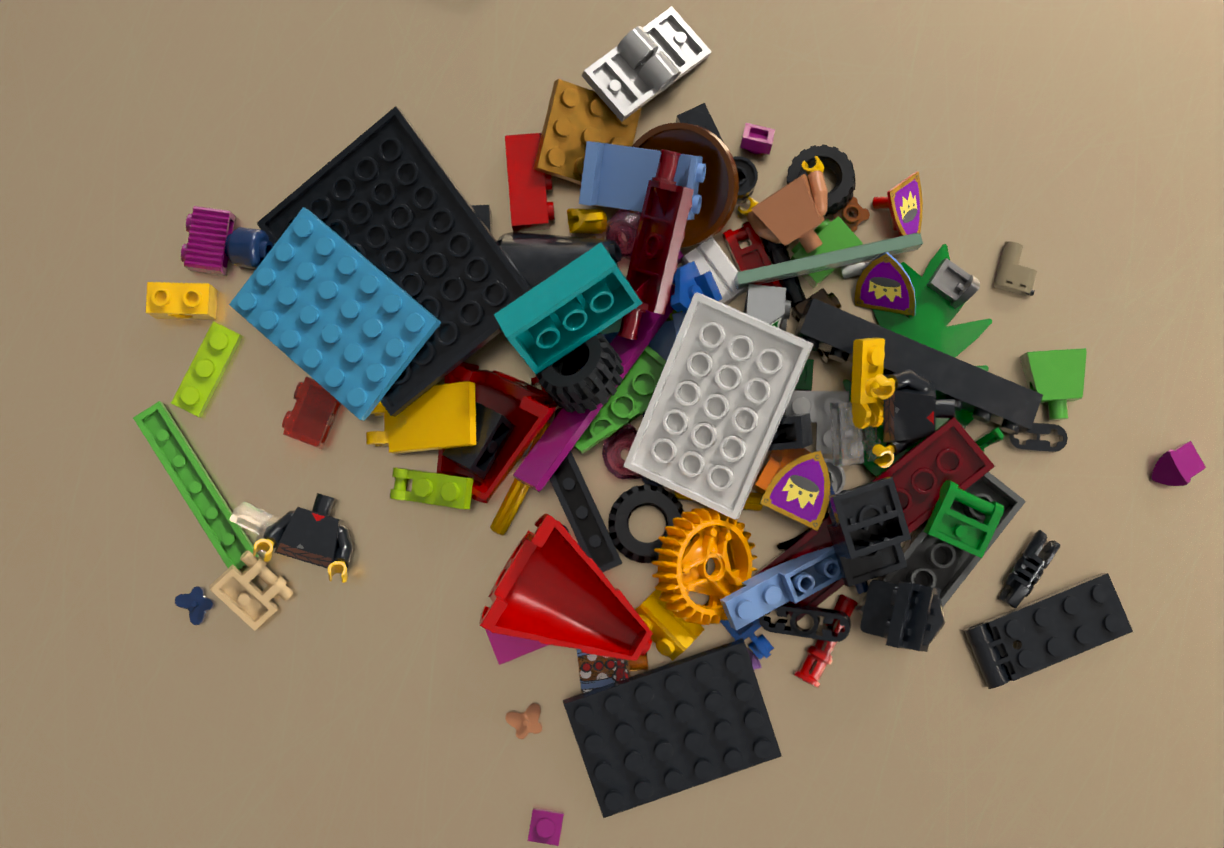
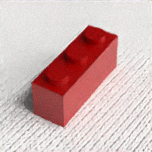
[505,133,555,232]

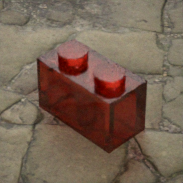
[282,376,341,450]

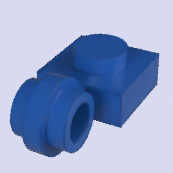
[720,619,774,660]

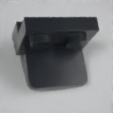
[860,580,945,652]

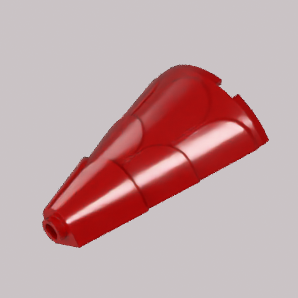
[479,514,653,661]

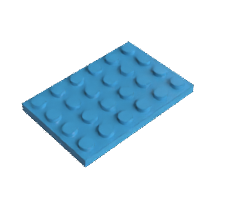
[229,207,441,421]

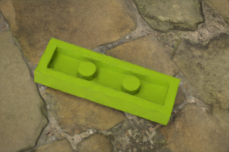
[171,321,243,418]

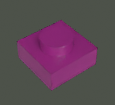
[740,123,775,155]
[528,808,564,846]

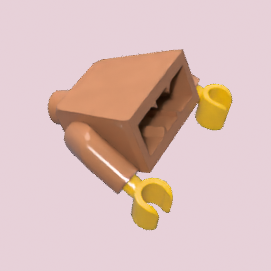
[738,156,828,253]

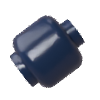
[225,227,273,269]

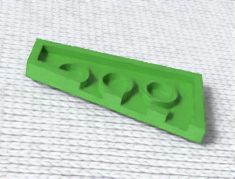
[573,345,666,454]

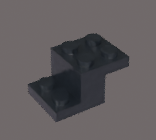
[827,477,911,587]

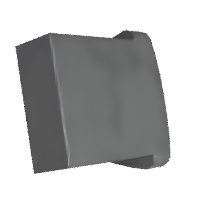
[927,258,980,309]

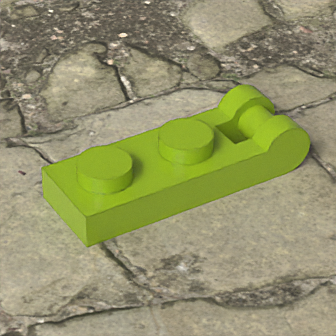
[390,467,473,509]

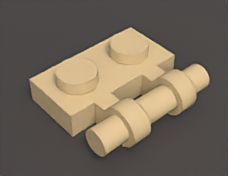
[210,550,293,631]

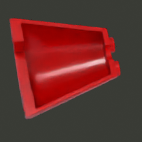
[437,362,557,503]

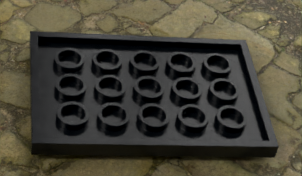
[563,638,782,818]

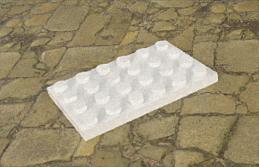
[623,292,814,520]

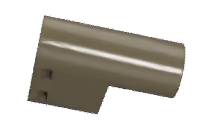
[994,241,1037,296]

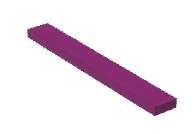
[513,285,675,493]

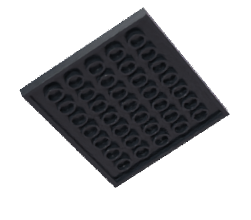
[257,106,532,417]

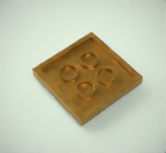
[533,79,641,185]

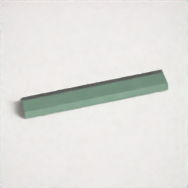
[734,233,923,290]

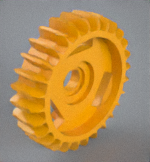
[651,507,758,625]

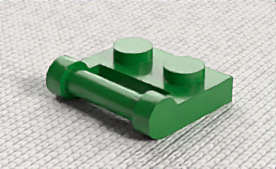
[923,480,1004,558]

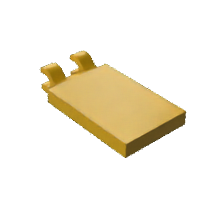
[366,381,476,454]

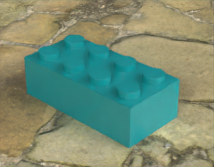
[494,242,642,374]

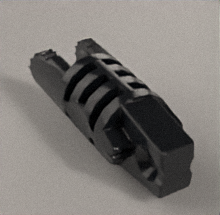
[999,530,1060,608]

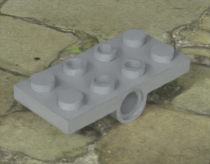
[582,7,711,122]

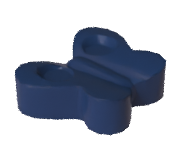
[175,586,215,625]

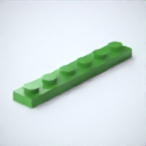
[133,401,259,570]

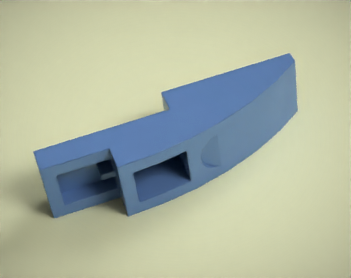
[720,546,842,630]

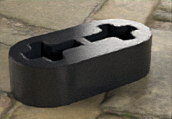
[1006,423,1068,453]

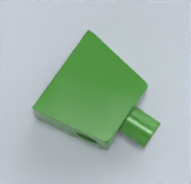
[1020,348,1087,420]

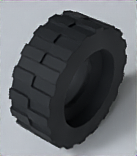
[787,144,856,216]

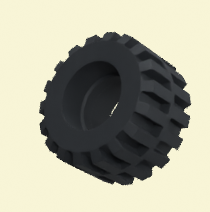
[536,332,624,413]
[608,484,684,563]

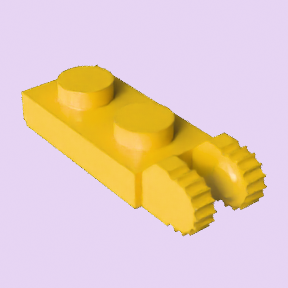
[851,337,885,429]

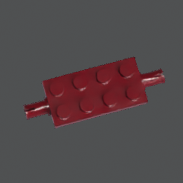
[618,149,694,340]

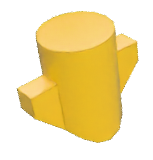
[567,208,607,234]

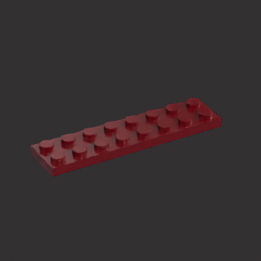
[756,417,995,622]

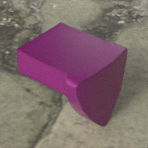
[1151,441,1206,486]

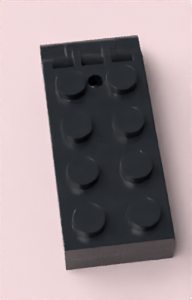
[964,573,1133,689]

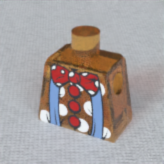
[577,649,649,693]

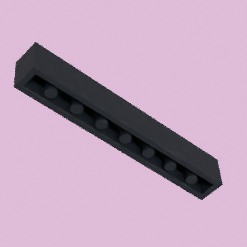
[794,298,1043,435]

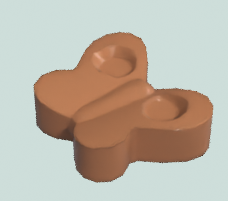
[505,703,542,739]

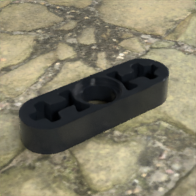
[759,603,851,642]

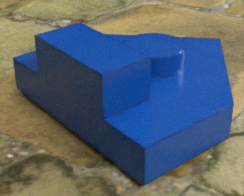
[670,261,723,314]

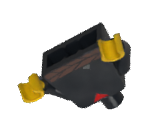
[872,369,955,468]
[253,493,353,583]

